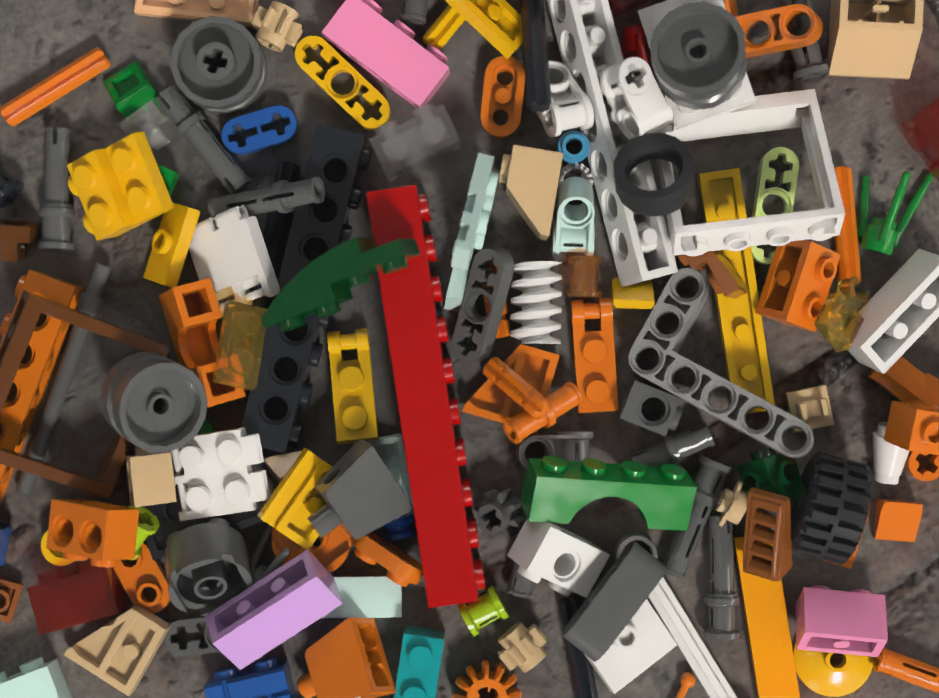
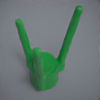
[857,171,933,256]

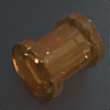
[566,256,603,298]

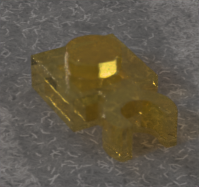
[814,276,870,352]

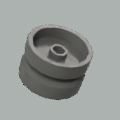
[650,2,747,110]
[170,16,268,115]
[100,352,208,453]

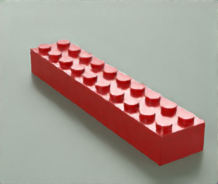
[366,185,485,608]

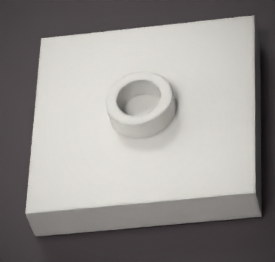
[585,599,678,694]

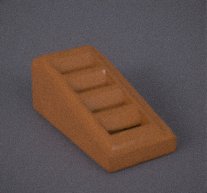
[743,487,793,582]

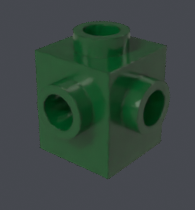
[737,447,807,510]

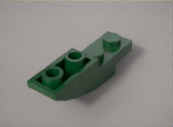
[261,237,421,332]

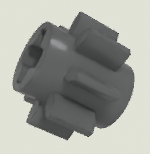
[474,488,527,540]

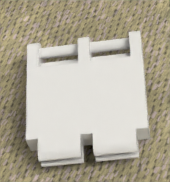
[189,205,280,316]
[171,427,270,521]

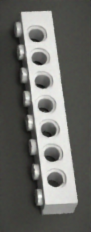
[547,0,678,287]

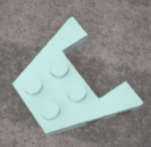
[444,153,499,312]

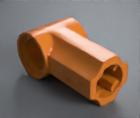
[868,356,939,407]

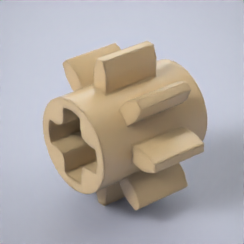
[251,1,303,52]
[498,621,547,673]

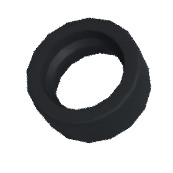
[614,133,695,217]

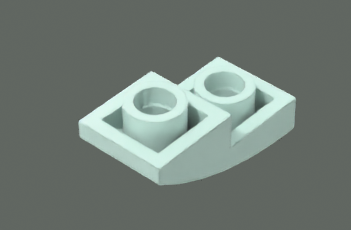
[322,576,402,618]

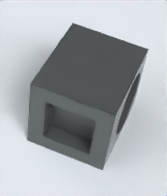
[617,379,683,436]

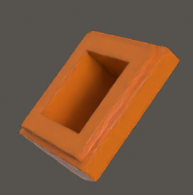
[873,498,923,542]

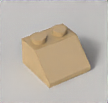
[499,145,563,241]

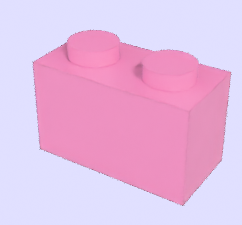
[795,585,888,657]

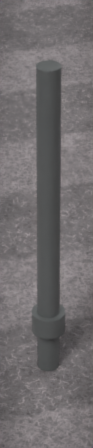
[16,262,111,495]

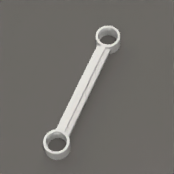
[615,533,738,698]

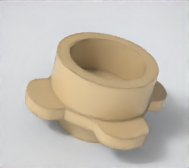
[715,481,748,527]

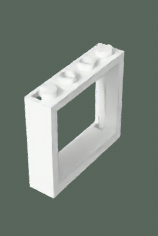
[655,89,845,256]

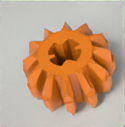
[452,659,522,698]

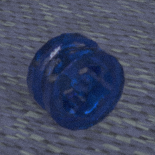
[382,513,417,541]

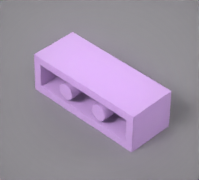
[206,549,343,670]

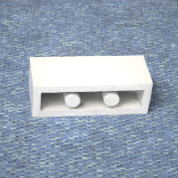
[836,249,939,374]

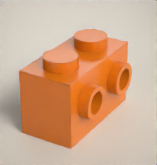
[755,240,841,332]

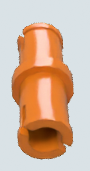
[503,382,583,444]

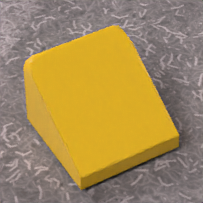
[611,277,655,310]

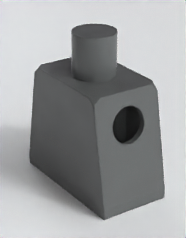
[307,439,414,539]

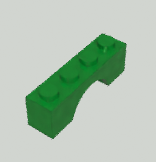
[520,455,697,531]

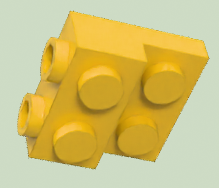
[67,131,174,241]

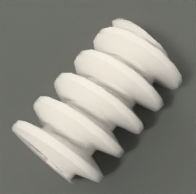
[510,261,562,344]

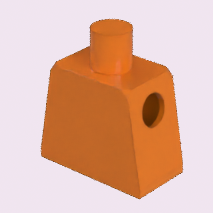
[297,617,396,698]

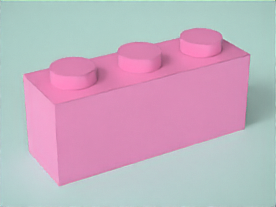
[322,0,450,112]

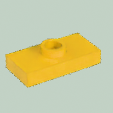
[143,202,200,288]

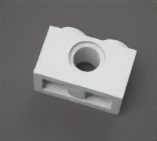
[507,519,610,598]

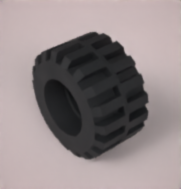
[791,452,872,565]

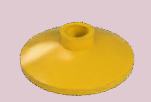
[793,641,874,697]

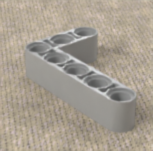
[628,268,814,459]

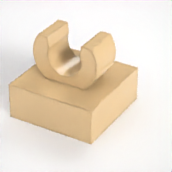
[784,384,834,433]

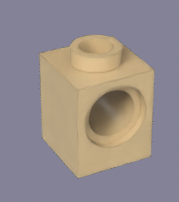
[125,446,177,507]

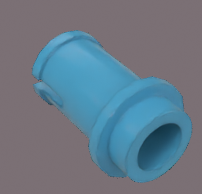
[557,131,590,164]

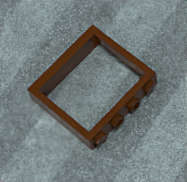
[0,290,171,499]

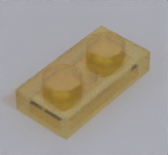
[212,300,268,391]

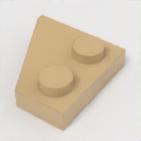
[64,604,171,696]

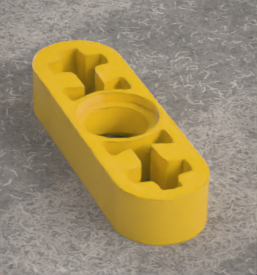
[295,36,391,131]

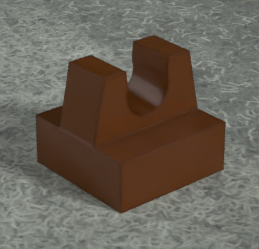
[0,219,41,262]

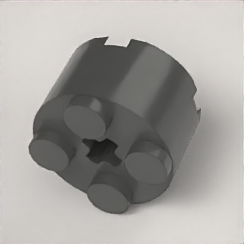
[164,518,252,616]

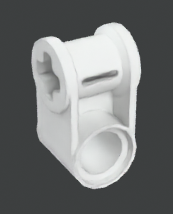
[600,57,673,140]
[536,60,594,138]

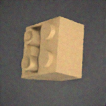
[827,0,924,80]

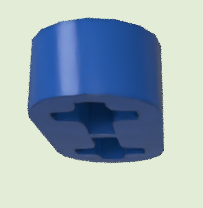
[221,105,299,156]

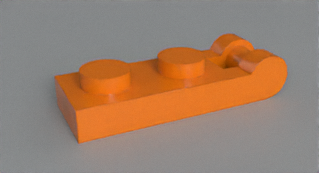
[570,298,619,413]

